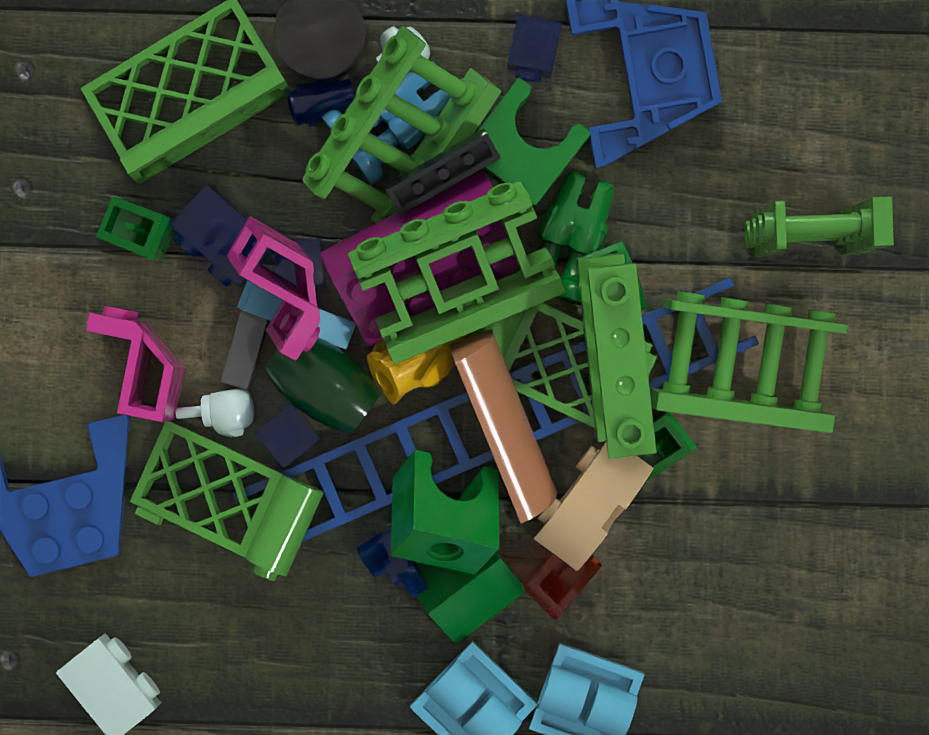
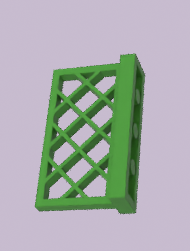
[80,0,292,184]

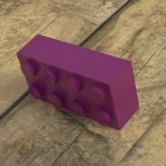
[319,169,519,347]

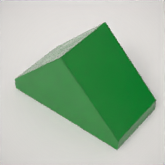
[96,196,178,263]
[638,411,697,482]

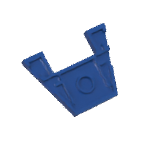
[565,0,722,169]
[0,415,131,577]

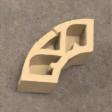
[534,441,654,571]

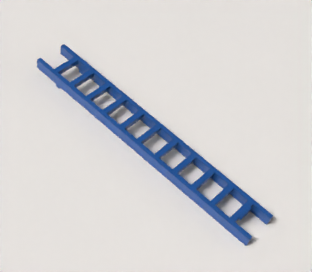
[232,277,759,542]

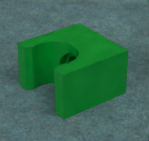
[476,77,591,209]
[391,449,499,575]

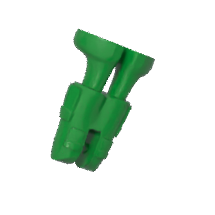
[513,170,614,306]

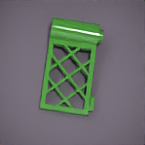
[464,276,657,429]
[130,421,324,581]

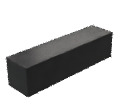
[384,129,501,215]

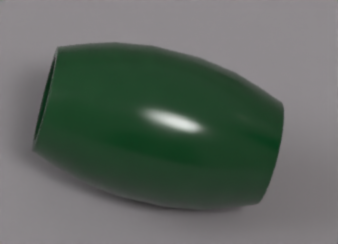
[264,337,381,434]

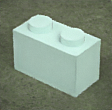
[56,633,161,735]

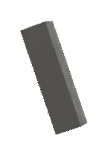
[220,281,270,390]

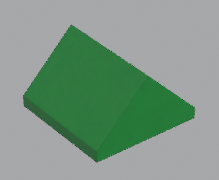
[402,551,527,644]

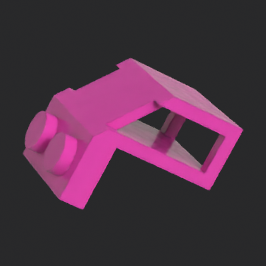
[226,216,321,361]
[86,306,185,422]

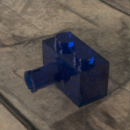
[170,184,274,287]

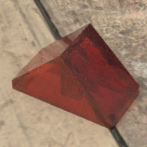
[521,552,602,621]

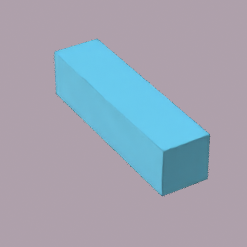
[237,281,356,349]

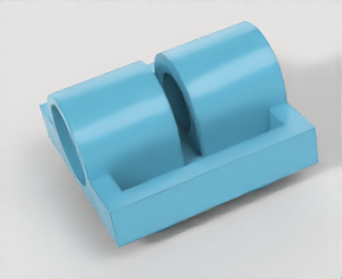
[410,640,538,735]
[529,642,645,735]

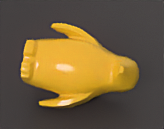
[367,334,467,404]

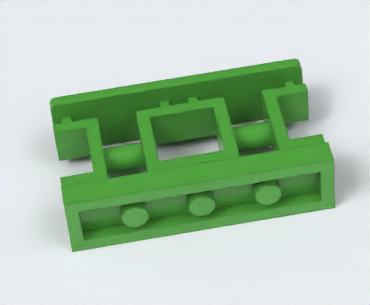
[348,182,566,365]

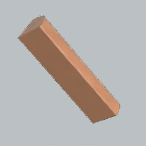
[449,329,557,523]

